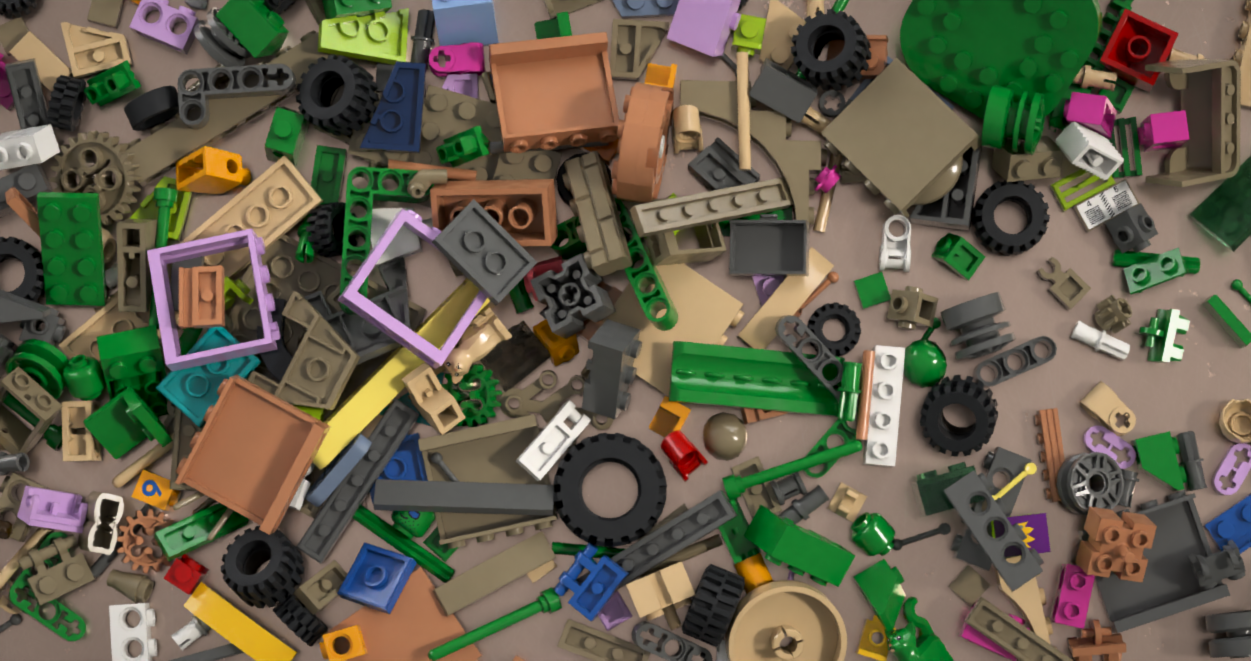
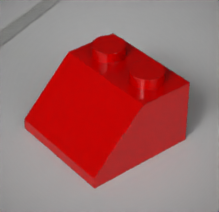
[1099,8,1179,93]

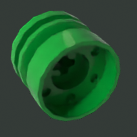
[981,85,1046,155]

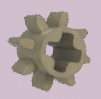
[1095,295,1132,334]

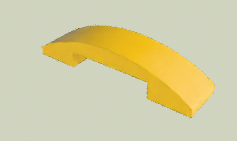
[184,582,298,661]

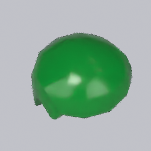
[903,339,947,388]

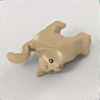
[431,305,512,384]

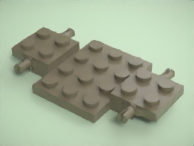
[347,85,562,208]

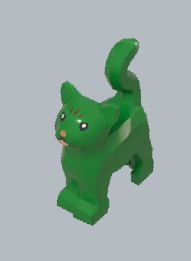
[884,597,954,661]

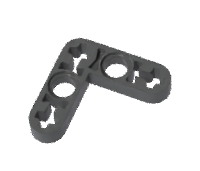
[631,621,713,661]

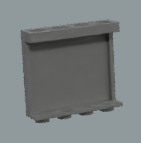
[1078,490,1230,633]

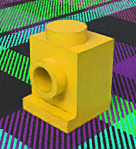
[855,615,896,661]

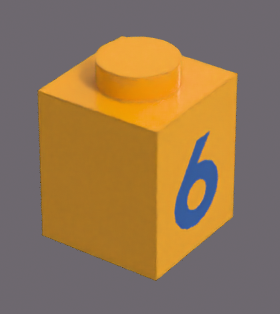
[131,469,181,511]

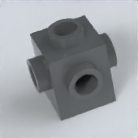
[1105,203,1159,254]
[19,305,66,346]

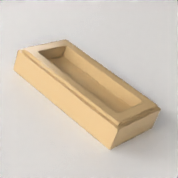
[9,31,72,92]

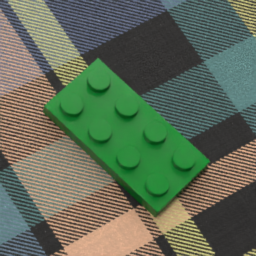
[37,192,107,306]

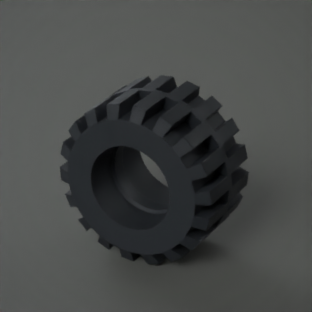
[791,9,872,91]
[296,54,378,136]
[972,180,1050,256]
[0,236,45,303]
[920,375,998,457]
[221,526,304,608]
[682,564,745,647]

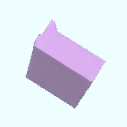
[667,0,741,57]

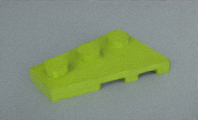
[317,8,409,65]

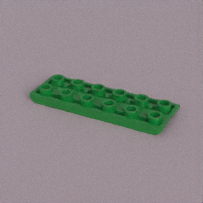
[669,341,845,417]

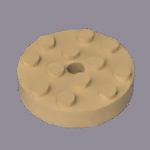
[725,580,847,661]

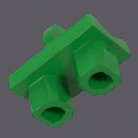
[84,60,141,107]
[436,126,489,168]
[1139,309,1190,363]

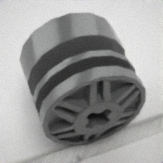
[940,292,1016,360]

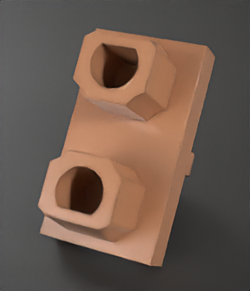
[1068,619,1127,661]

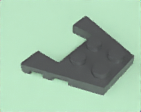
[305,257,411,365]

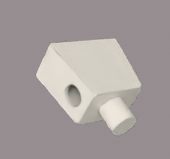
[365,208,433,267]

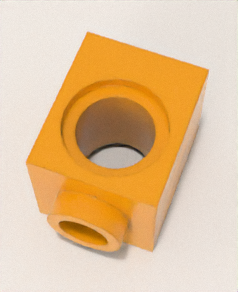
[319,625,368,661]

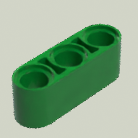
[802,407,858,479]

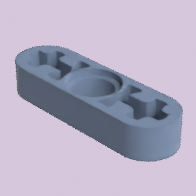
[305,433,372,507]

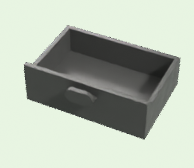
[729,214,810,276]

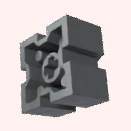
[530,253,616,339]

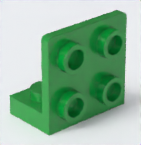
[83,386,173,459]

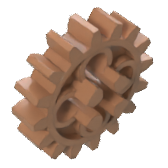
[115,509,174,573]

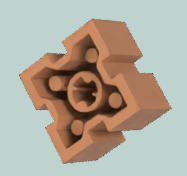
[1075,506,1157,582]

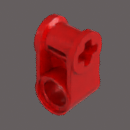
[661,430,708,482]

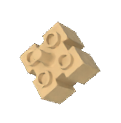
[626,561,696,630]

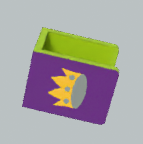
[991,513,1051,557]

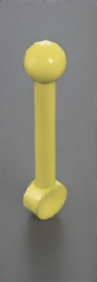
[992,463,1037,500]

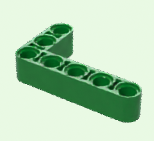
[339,167,434,315]
[550,198,678,331]

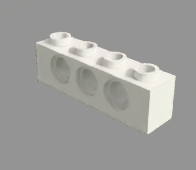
[863,345,905,468]

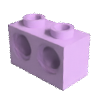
[129,0,199,55]

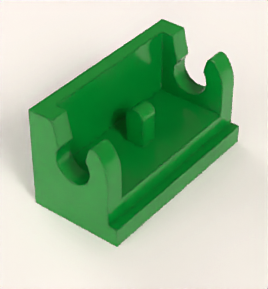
[718,498,761,564]

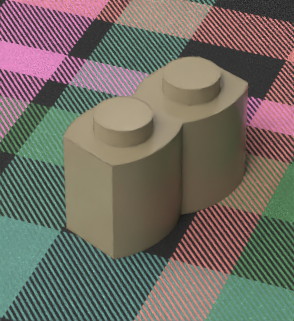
[78,491,124,555]

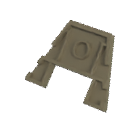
[248,291,360,410]

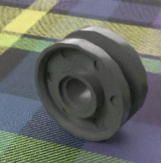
[194,7,253,67]
[1056,452,1124,515]

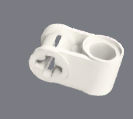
[879,215,911,272]

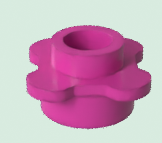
[814,164,841,193]

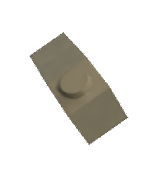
[117,219,157,312]

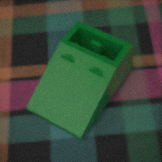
[97,325,169,416]

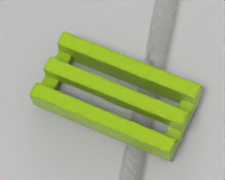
[1049,168,1116,212]

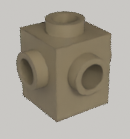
[887,286,938,330]

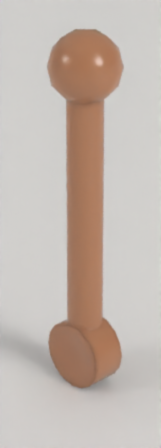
[793,271,839,317]

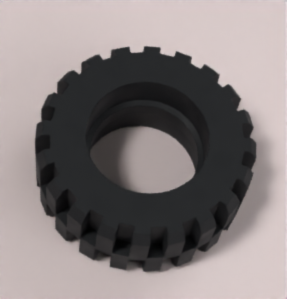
[553,433,667,547]

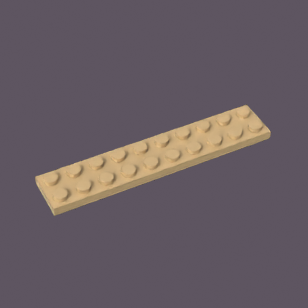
[59,155,324,370]

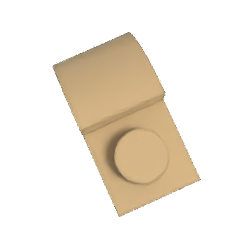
[402,362,466,435]

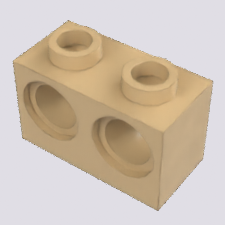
[62,401,102,462]

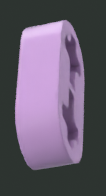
[1083,426,1136,469]
[1211,443,1251,495]

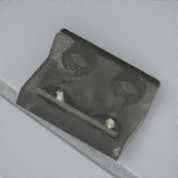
[480,321,550,393]

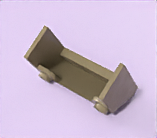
[1145,59,1241,187]

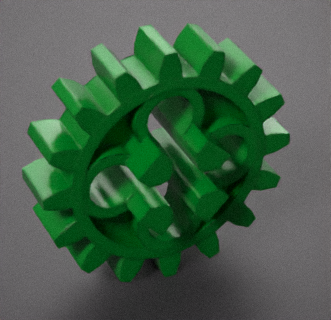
[441,364,502,427]

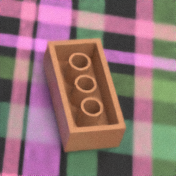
[430,179,558,246]

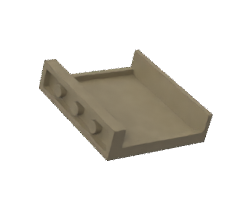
[821,57,982,218]
[418,414,558,549]

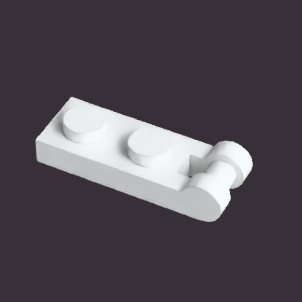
[516,400,591,481]

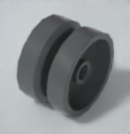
[1205,610,1251,659]

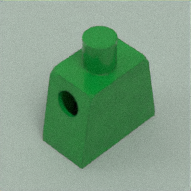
[265,107,310,167]

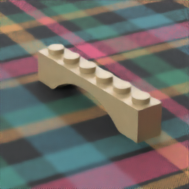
[993,555,1057,649]

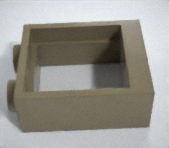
[645,198,727,266]
[0,366,63,454]

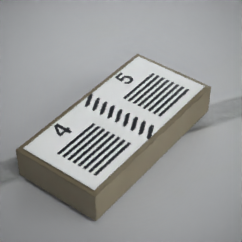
[1073,179,1140,232]

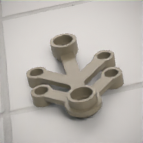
[499,370,613,452]

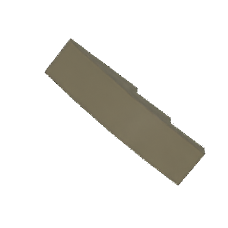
[433,531,556,616]

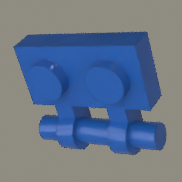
[554,542,629,621]

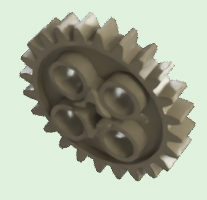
[50,131,142,226]

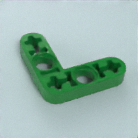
[8,532,86,642]

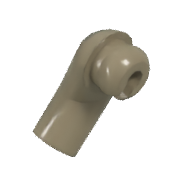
[407,169,447,199]

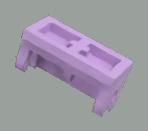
[17,486,88,533]

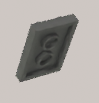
[432,199,538,306]

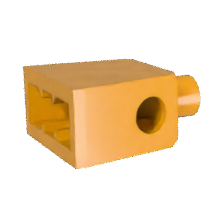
[175,146,251,194]

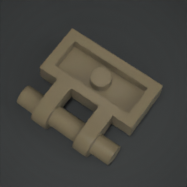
[18,534,95,606]

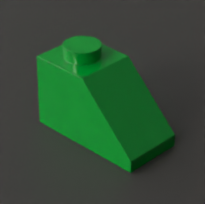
[854,559,905,632]

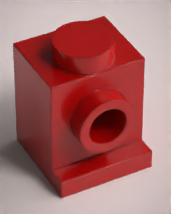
[163,554,209,594]

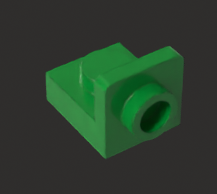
[932,233,985,281]

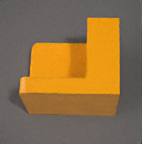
[644,63,677,89]
[649,396,691,437]

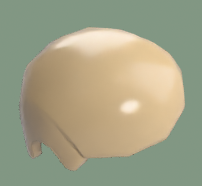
[1219,399,1251,444]

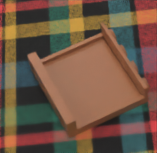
[489,32,620,153]
[175,375,331,535]
[323,567,483,661]

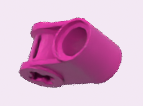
[429,42,486,78]

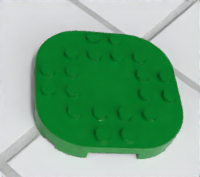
[900,0,1102,119]

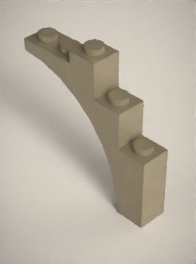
[680,80,827,225]

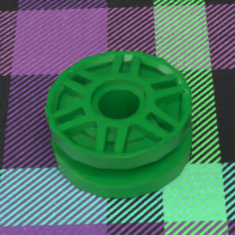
[5,339,69,399]

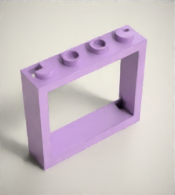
[338,209,487,369]
[147,228,280,372]

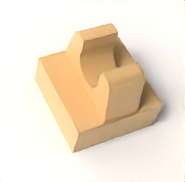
[826,482,867,523]

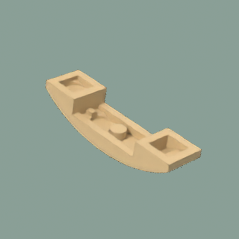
[738,247,834,350]

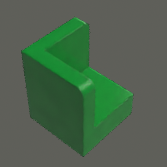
[534,11,572,39]

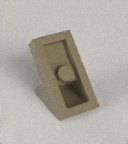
[294,560,347,615]

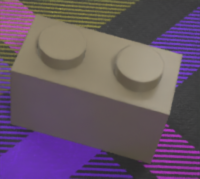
[992,136,1064,182]

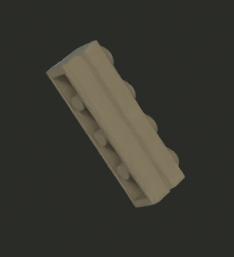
[562,151,633,277]

